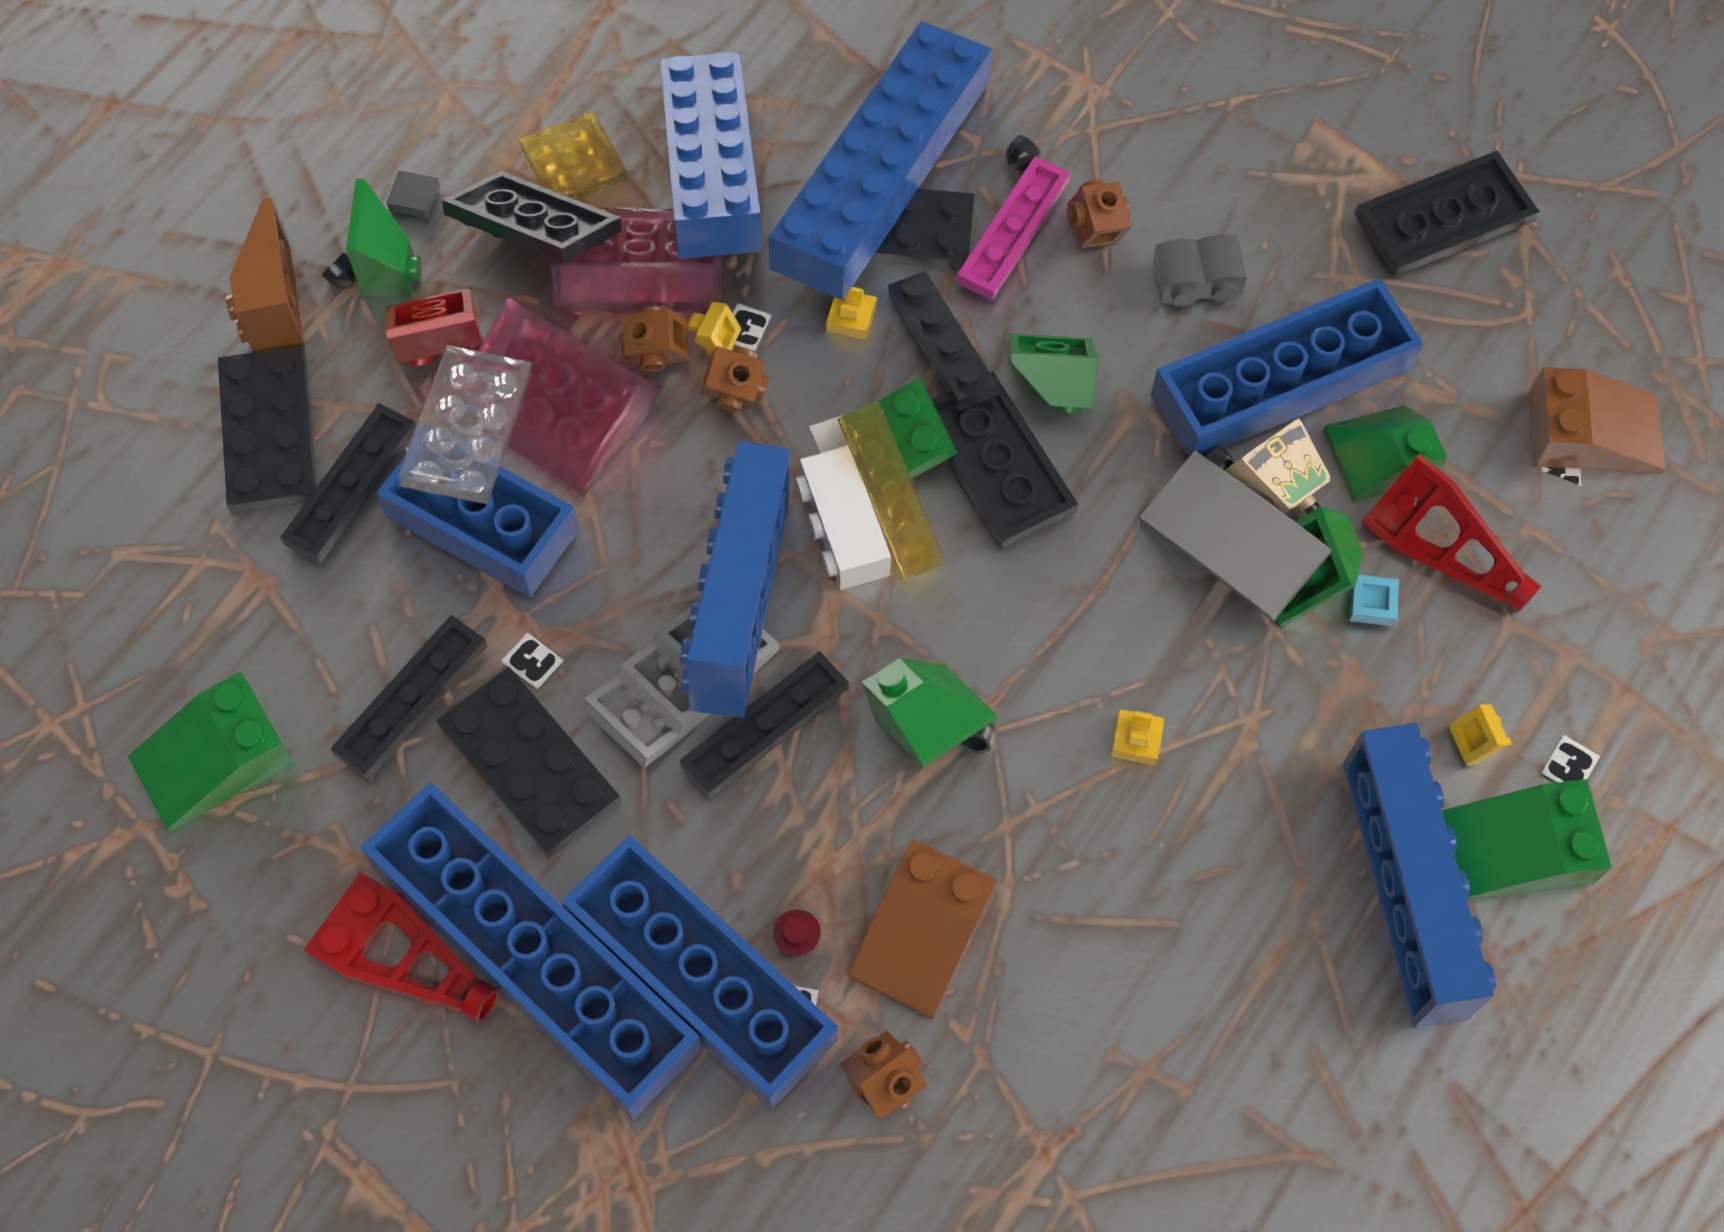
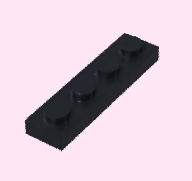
[888,271,998,411]
[280,403,417,564]
[330,615,488,780]
[679,651,849,799]

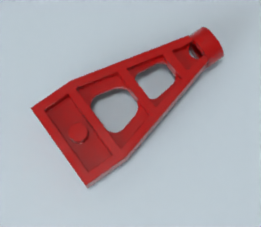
[1361,454,1541,613]
[304,872,499,1023]

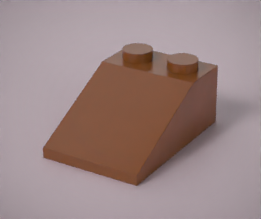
[226,197,306,352]
[1529,367,1665,473]
[848,839,998,1019]

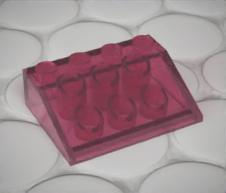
[551,208,725,315]
[447,297,664,494]

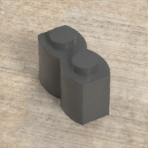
[1153,234,1247,306]

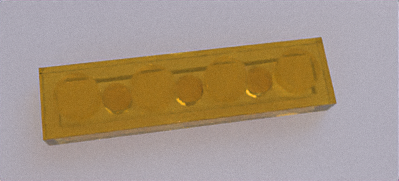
[837,401,947,580]

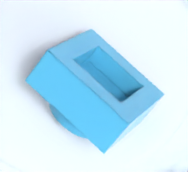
[1349,574,1399,626]

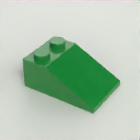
[128,671,294,833]
[1442,779,1612,900]

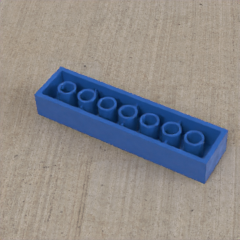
[768,21,992,300]
[360,782,702,1120]

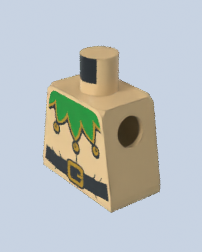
[1224,418,1330,520]

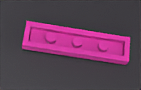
[956,156,1071,301]

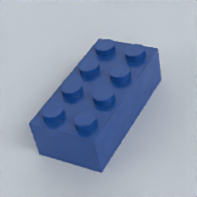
[376,427,579,598]

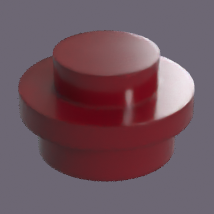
[773,909,821,957]

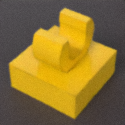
[826,287,877,340]
[687,302,741,358]
[1448,704,1511,766]
[1111,709,1165,766]

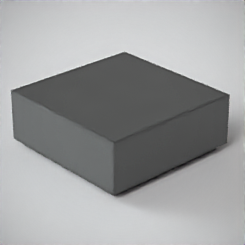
[386,170,440,219]

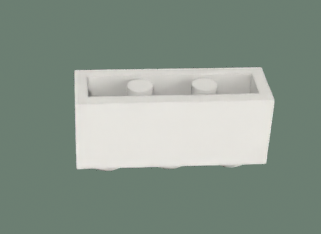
[795,445,891,590]

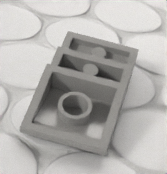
[1139,451,1331,621]
[582,607,780,768]

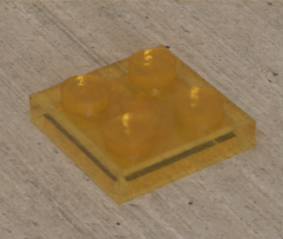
[520,111,628,200]

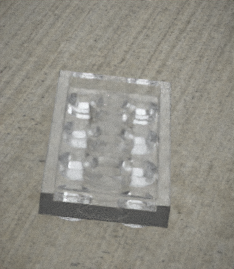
[399,345,532,504]

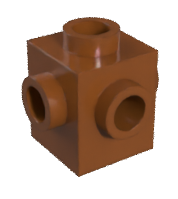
[1067,180,1132,248]
[620,307,689,372]
[700,346,769,412]
[839,1031,927,1120]

